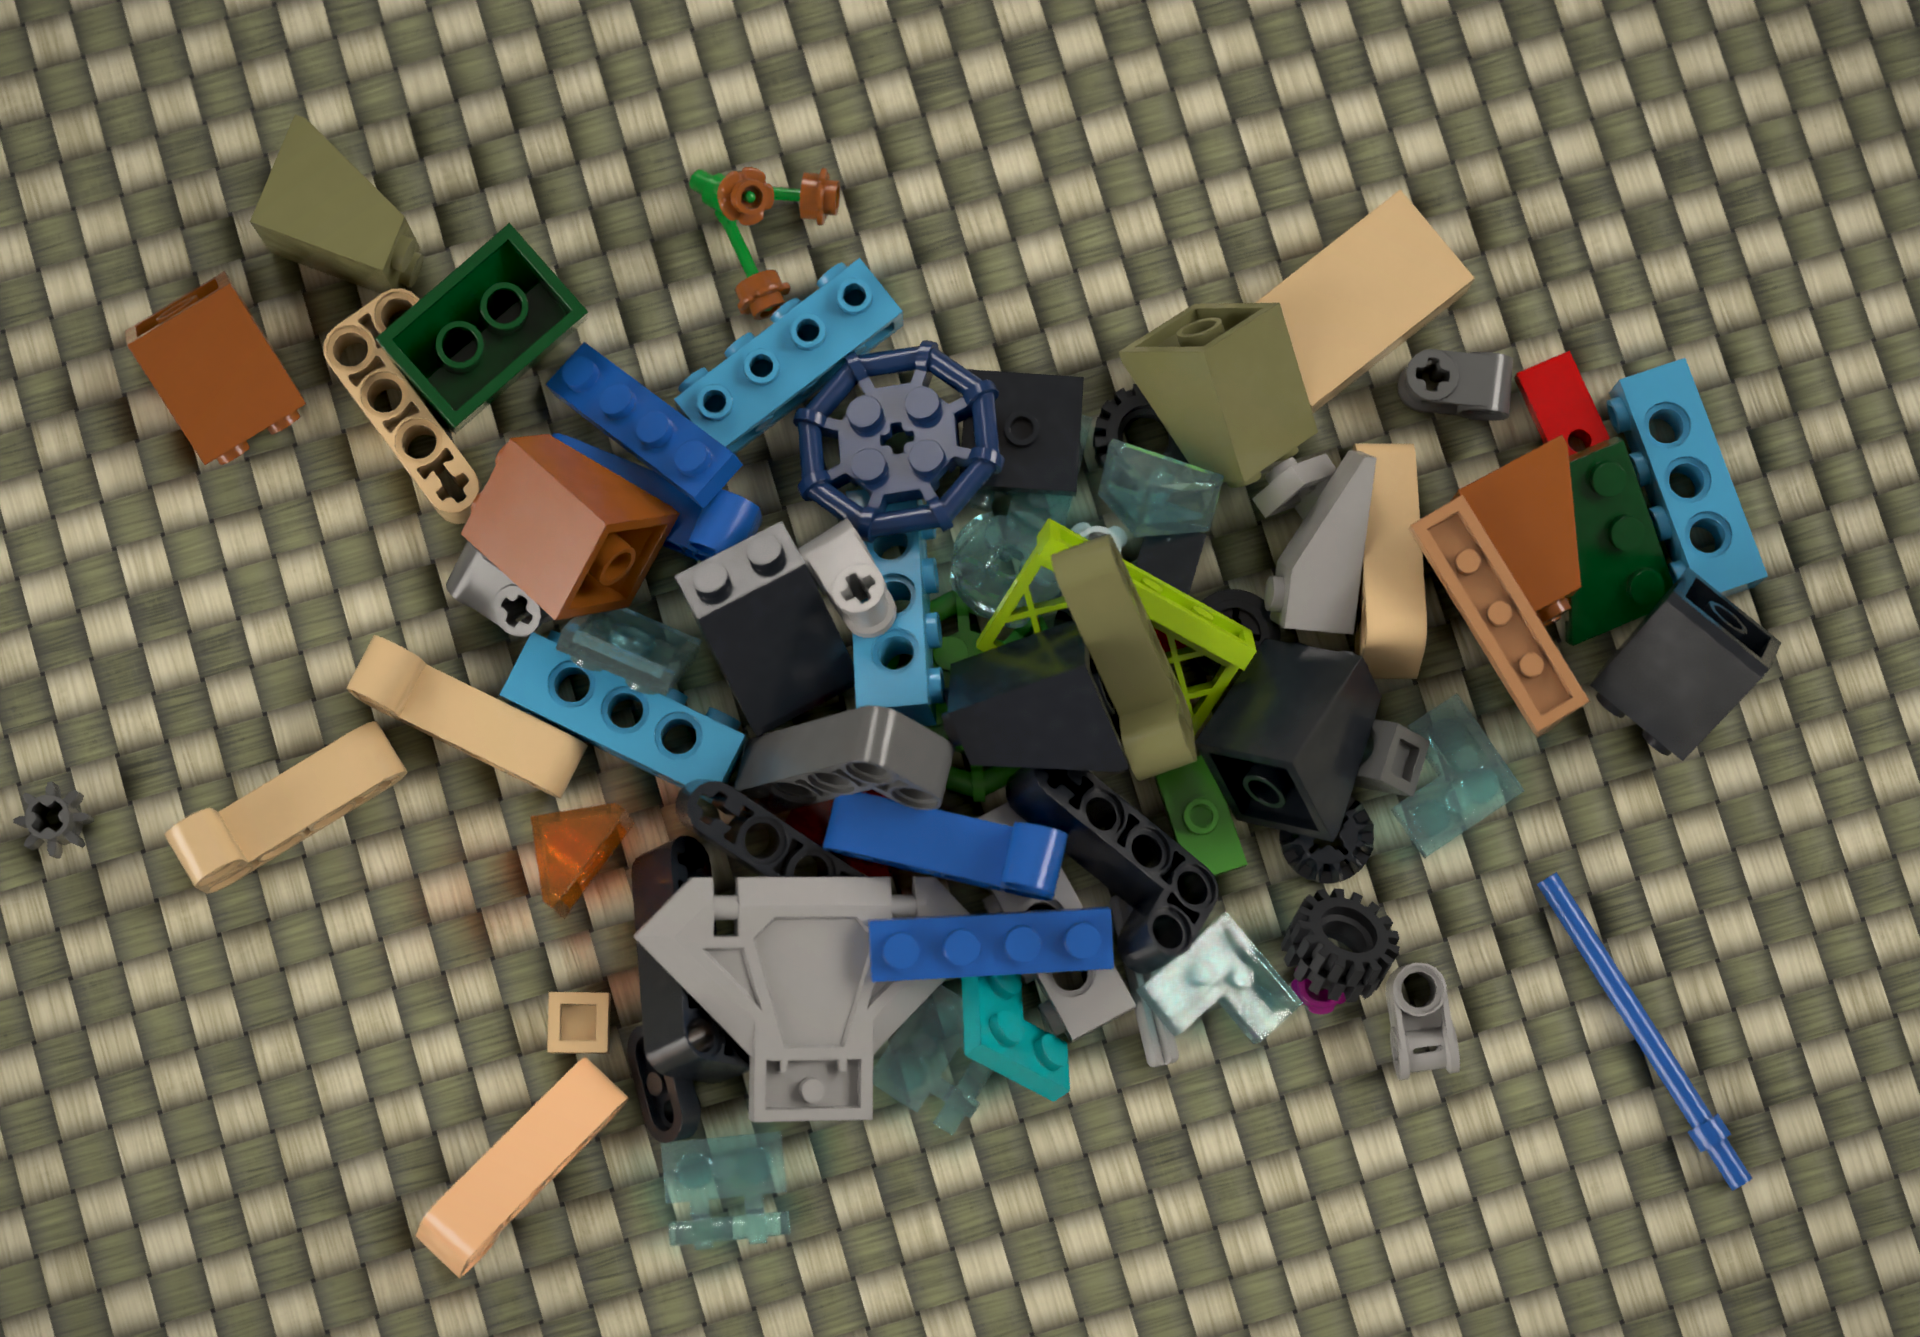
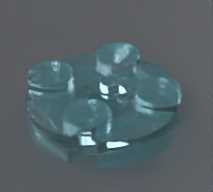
[949,510,1062,628]

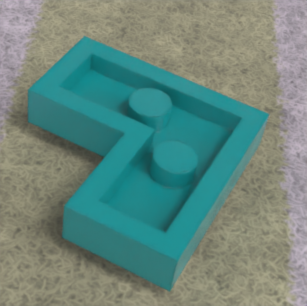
[962,974,1070,1102]

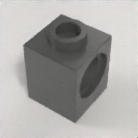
[1354,719,1430,797]

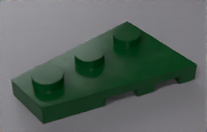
[1565,436,1674,646]

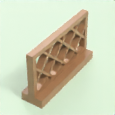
[1409,495,1590,738]

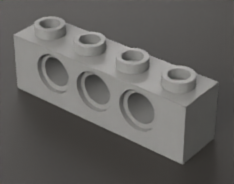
[977,802,1136,1043]

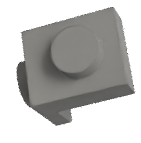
[1252,453,1336,520]

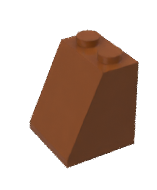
[125,271,306,465]
[461,434,680,620]
[1450,435,1581,628]

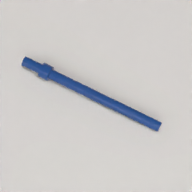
[1537,872,1752,1191]

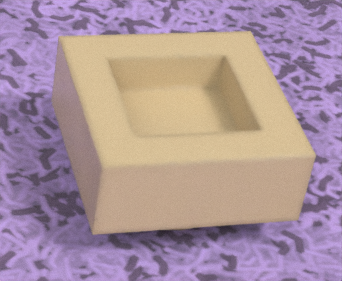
[547,992,611,1054]

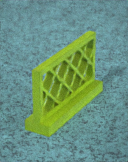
[976,518,1257,736]

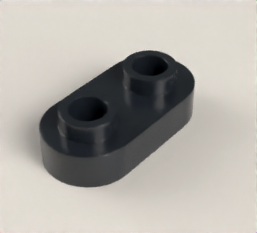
[627,1025,701,1143]

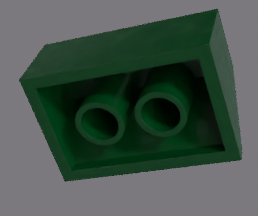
[375,223,588,434]

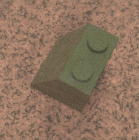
[250,114,424,294]
[1119,303,1318,488]

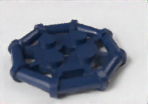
[793,340,1005,543]

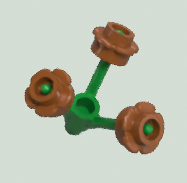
[689,167,840,320]

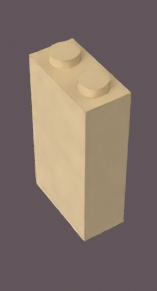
[1255,189,1475,413]

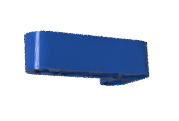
[552,433,763,562]
[822,792,1068,901]

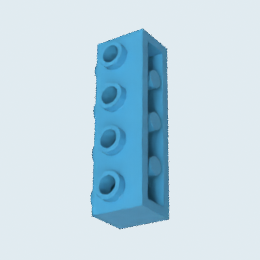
[674,258,903,454]

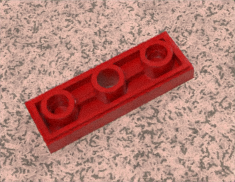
[1514,351,1610,456]

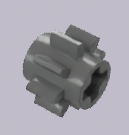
[14,782,94,859]

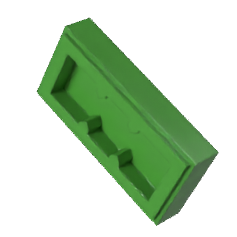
[1154,755,1247,877]

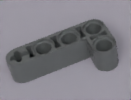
[734,705,955,814]

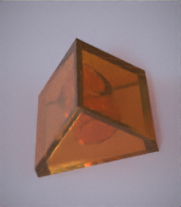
[530,803,635,919]

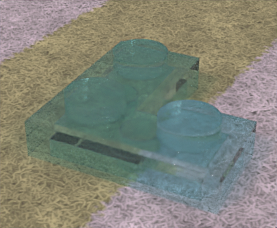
[1391,693,1525,859]
[1135,912,1303,1044]

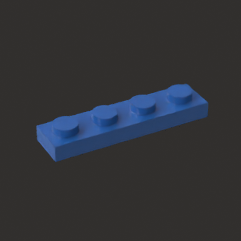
[545,342,743,509]
[868,907,1114,982]

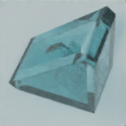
[1098,439,1224,537]

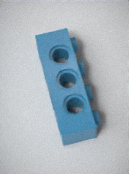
[1606,358,1768,597]
[846,489,945,726]
[500,630,747,803]

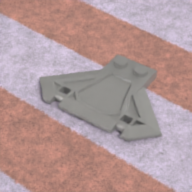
[633,876,969,1122]

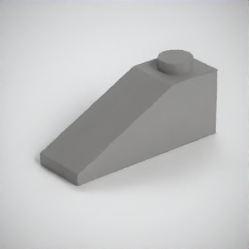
[1264,450,1376,635]

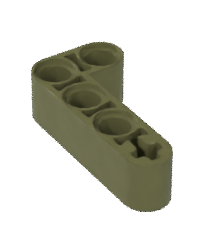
[1051,534,1197,781]

